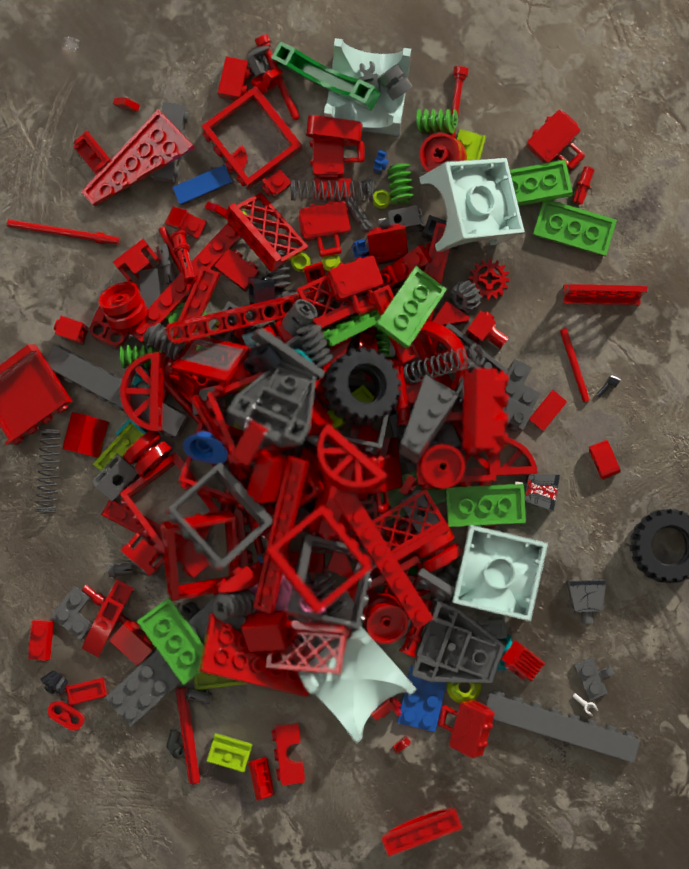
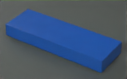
[173,165,232,205]

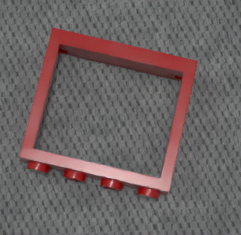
[201,86,302,190]
[206,370,303,469]
[416,412,496,489]
[177,419,247,511]
[119,452,220,554]
[265,505,373,614]
[161,510,241,601]

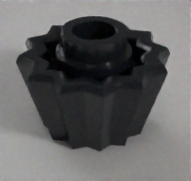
[41,670,68,696]

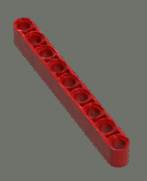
[164,289,333,343]

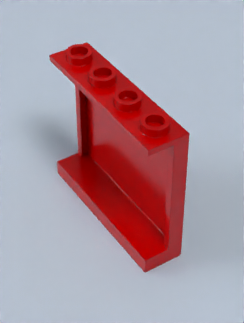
[0,344,73,445]

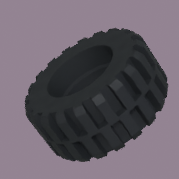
[322,348,401,426]
[630,509,689,583]

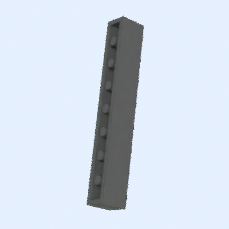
[46,344,190,438]
[485,690,640,763]

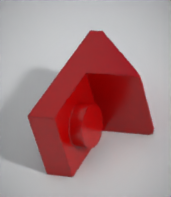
[165,207,207,240]

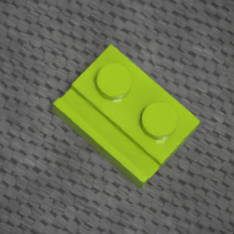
[457,129,486,161]
[207,733,252,772]

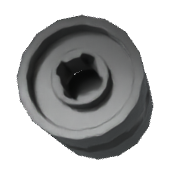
[377,64,413,101]
[282,299,317,336]

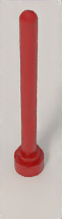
[254,34,299,120]
[448,66,469,138]

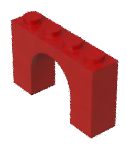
[247,447,329,504]

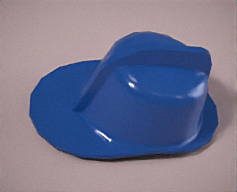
[183,431,227,464]

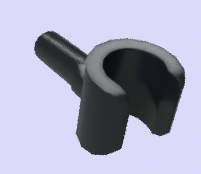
[596,375,620,397]

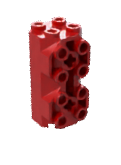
[462,368,509,455]
[308,455,368,543]

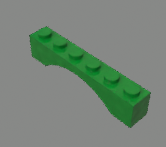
[271,41,381,111]

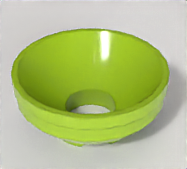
[446,682,481,703]

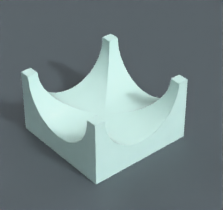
[324,38,411,136]
[419,158,524,252]
[451,525,548,621]
[298,626,416,742]

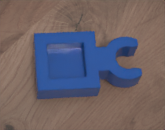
[373,150,389,175]
[351,239,369,259]

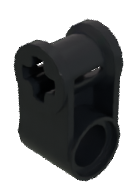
[242,344,281,373]

